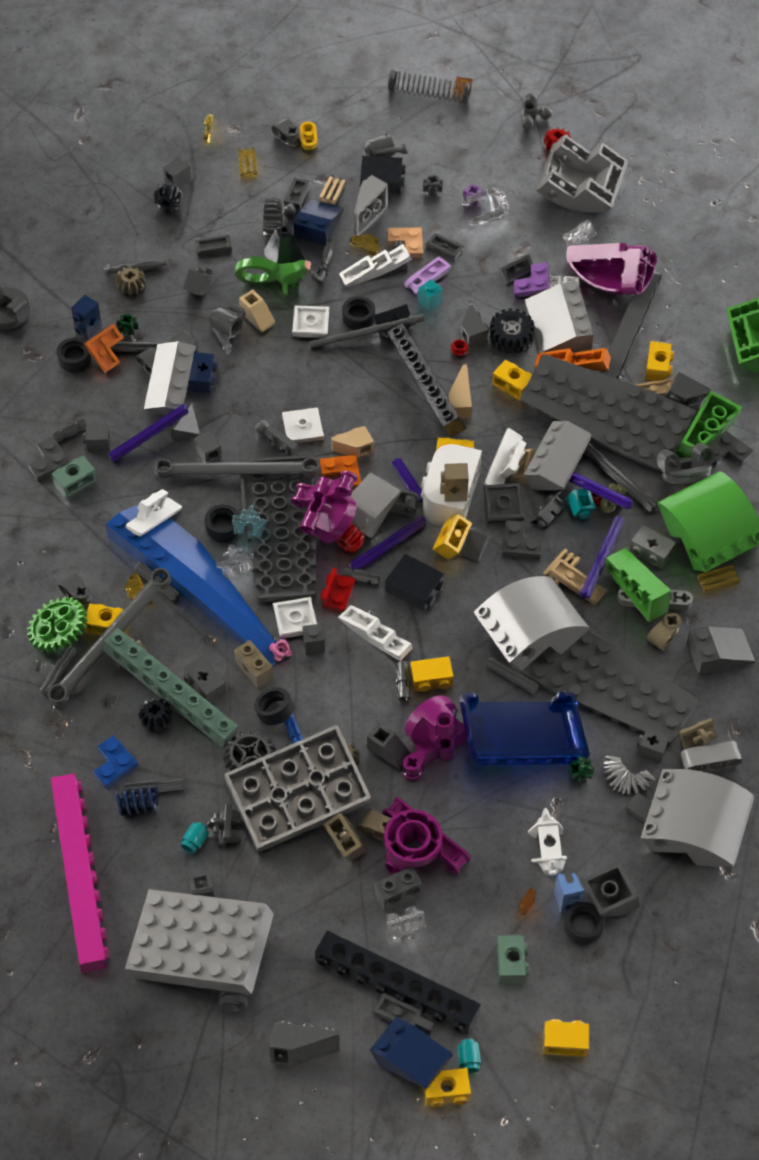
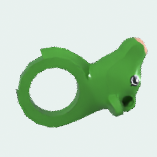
[235,256,311,296]

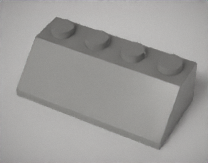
[144,341,195,416]
[524,421,592,490]

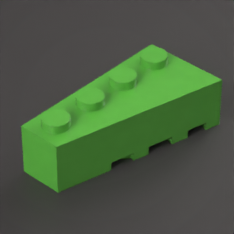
[605,548,671,622]

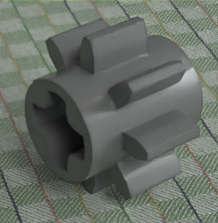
[423,175,443,196]

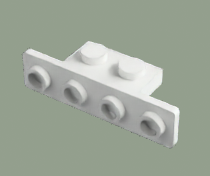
[483,428,526,485]
[126,489,182,537]

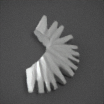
[603,755,656,795]

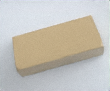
[510,448,536,485]

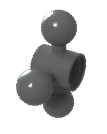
[521,93,552,129]

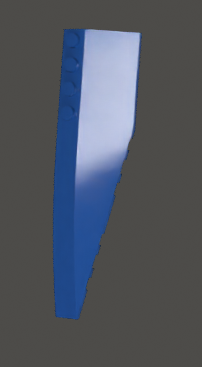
[106,505,282,666]

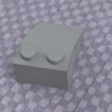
[354,175,388,238]
[351,472,402,539]

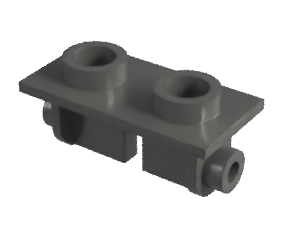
[531,491,566,528]

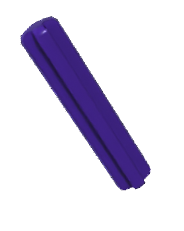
[392,458,423,502]

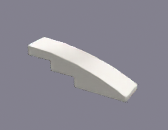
[339,244,412,287]
[338,605,413,661]

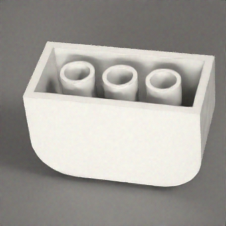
[421,444,482,527]

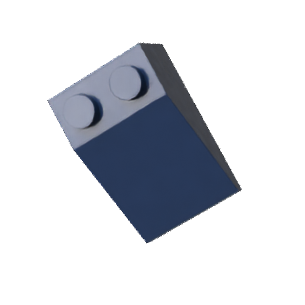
[293,200,344,246]
[370,1017,453,1089]

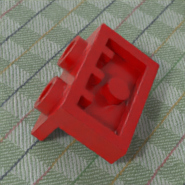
[320,567,356,613]

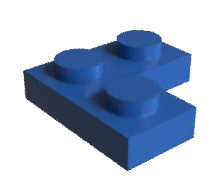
[93,735,139,789]

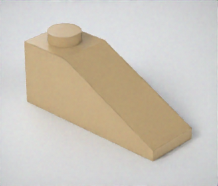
[448,364,472,418]

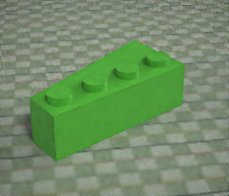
[677,391,743,458]

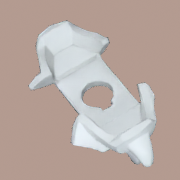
[528,808,567,876]

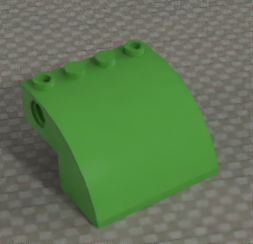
[726,297,759,373]
[657,471,759,572]

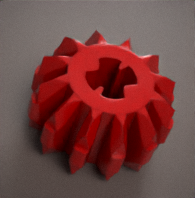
[543,127,572,151]
[335,523,365,553]

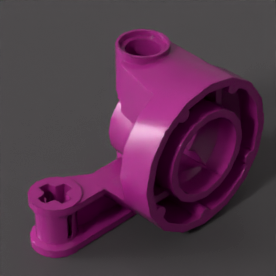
[291,471,358,543]
[403,695,487,781]
[382,797,472,875]

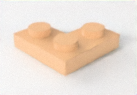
[388,227,423,258]

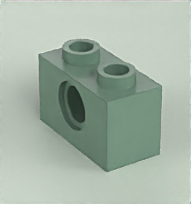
[52,455,97,498]
[497,935,529,984]

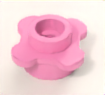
[269,639,292,661]

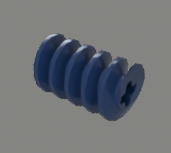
[115,786,159,816]

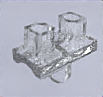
[563,219,597,246]
[216,544,255,578]
[386,906,426,941]

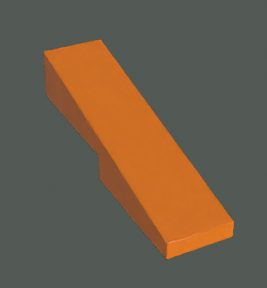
[534,348,611,371]

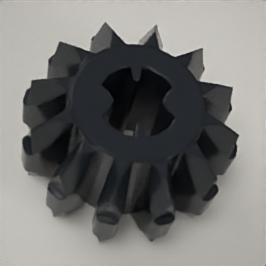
[154,183,183,212]
[138,697,173,732]

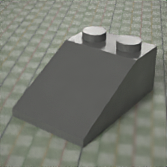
[687,626,755,675]

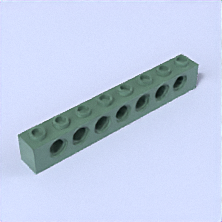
[104,628,238,749]

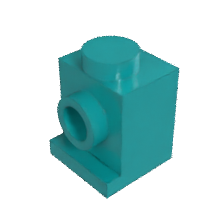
[565,489,596,519]

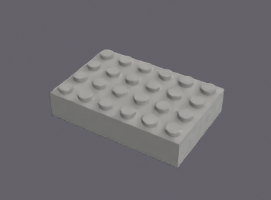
[224,725,371,853]
[125,889,274,995]

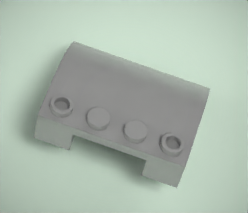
[536,134,628,213]
[474,576,590,671]
[640,769,754,867]

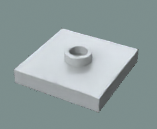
[292,306,330,338]
[282,407,324,444]
[273,597,317,639]

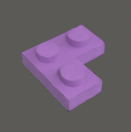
[514,262,550,298]

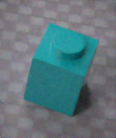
[418,279,443,312]

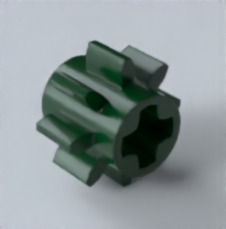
[116,314,139,336]
[569,756,595,783]

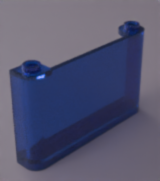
[459,691,590,767]

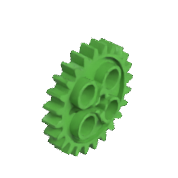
[27,596,88,653]

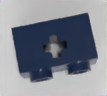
[71,295,102,339]
[188,353,218,393]

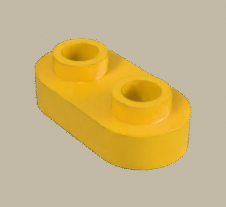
[300,122,317,150]

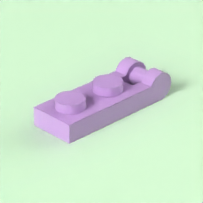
[404,256,451,296]

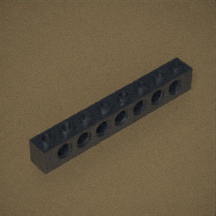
[387,323,467,438]
[315,930,481,1034]

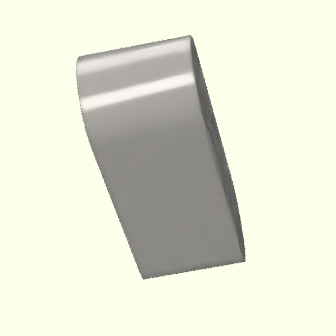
[680,741,742,772]

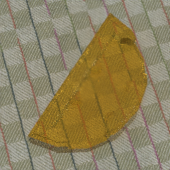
[203,113,216,142]
[350,233,380,256]
[125,572,153,605]

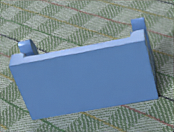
[554,873,584,913]

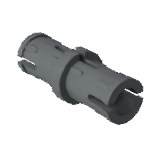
[396,661,412,702]

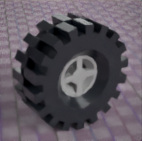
[489,308,535,354]

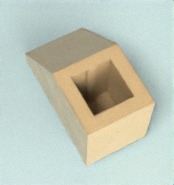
[239,290,275,333]
[331,426,374,459]

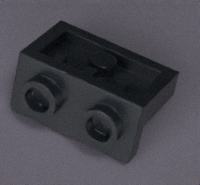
[373,304,416,338]

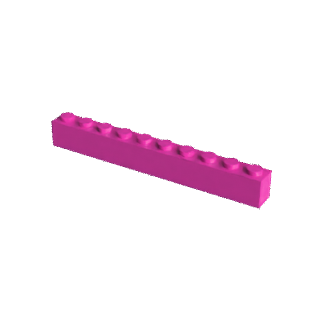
[51,773,110,973]

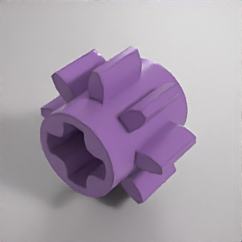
[463,185,484,206]

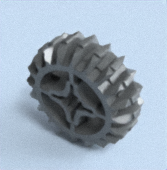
[263,198,283,244]
[223,730,276,772]

